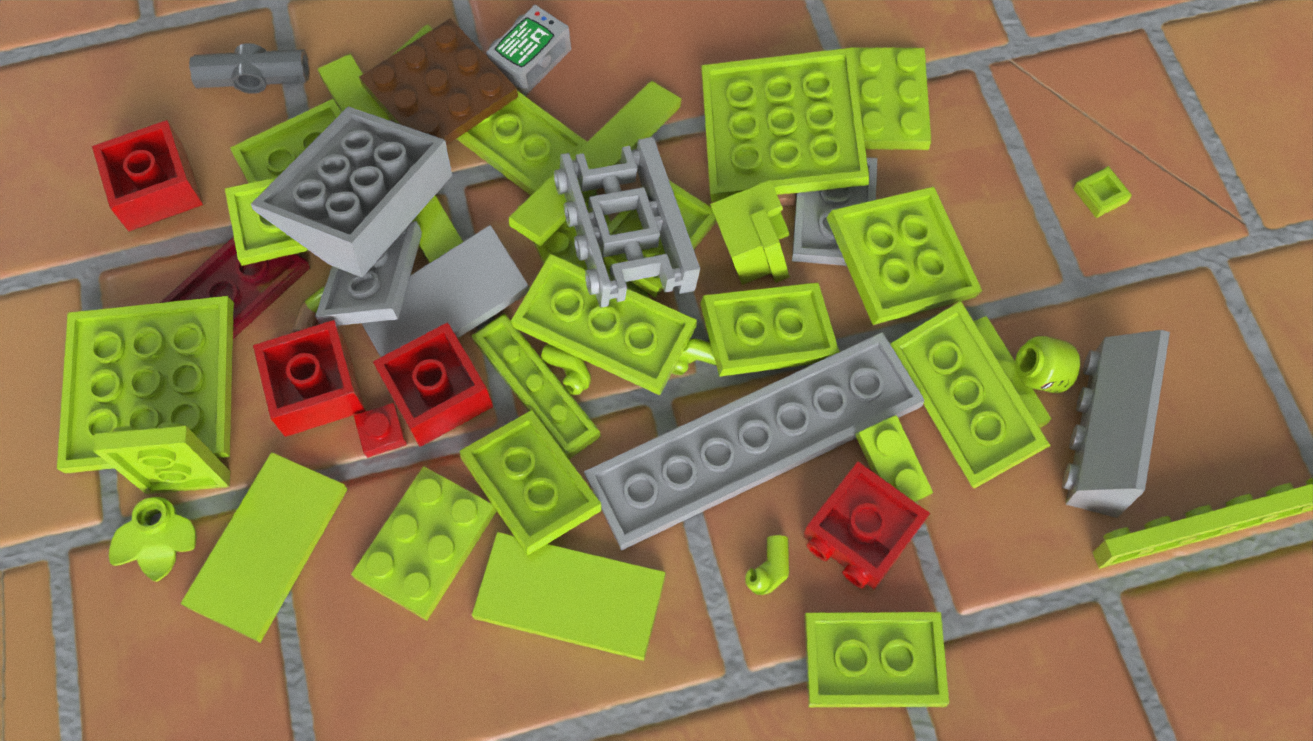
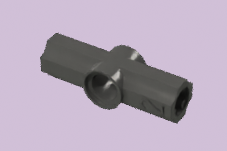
[189,43,310,94]

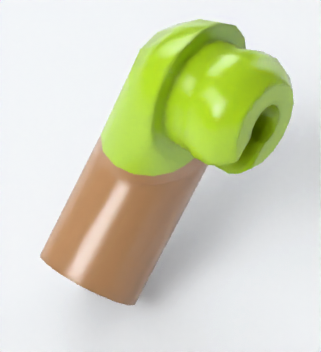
[292,287,325,333]

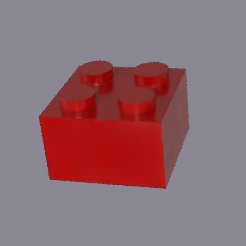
[92,120,203,232]
[253,320,365,437]
[373,322,493,447]

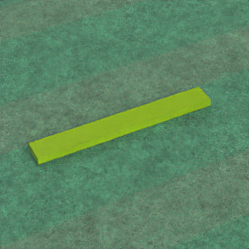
[317,54,463,263]

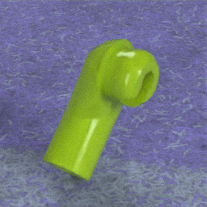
[672,338,716,375]

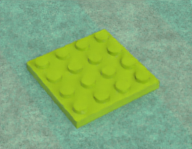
[701,48,869,202]
[57,296,234,473]

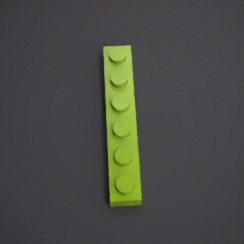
[1092,477,1313,569]

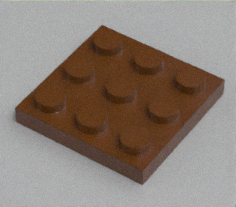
[359,18,518,145]

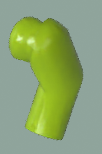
[541,344,591,395]
[745,535,789,595]

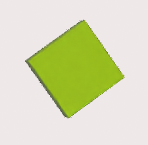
[1073,166,1132,218]

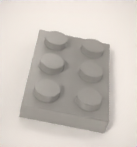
[792,158,877,266]
[315,221,422,326]

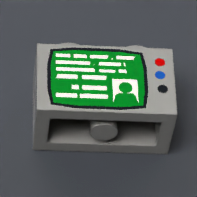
[486,5,572,96]

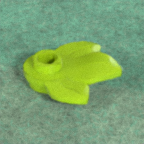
[109,497,196,582]

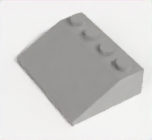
[251,107,452,277]

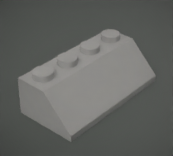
[1062,330,1170,518]

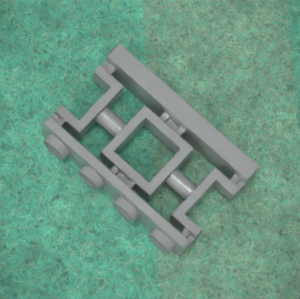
[554,137,700,308]

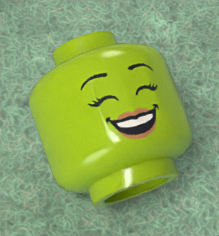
[1015,336,1081,393]

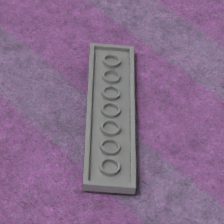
[584,332,925,551]

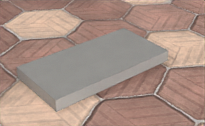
[362,225,530,357]

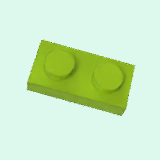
[855,415,933,502]

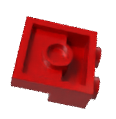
[803,461,930,590]

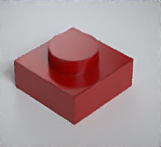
[353,403,407,458]

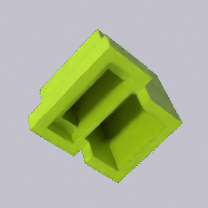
[710,180,790,285]

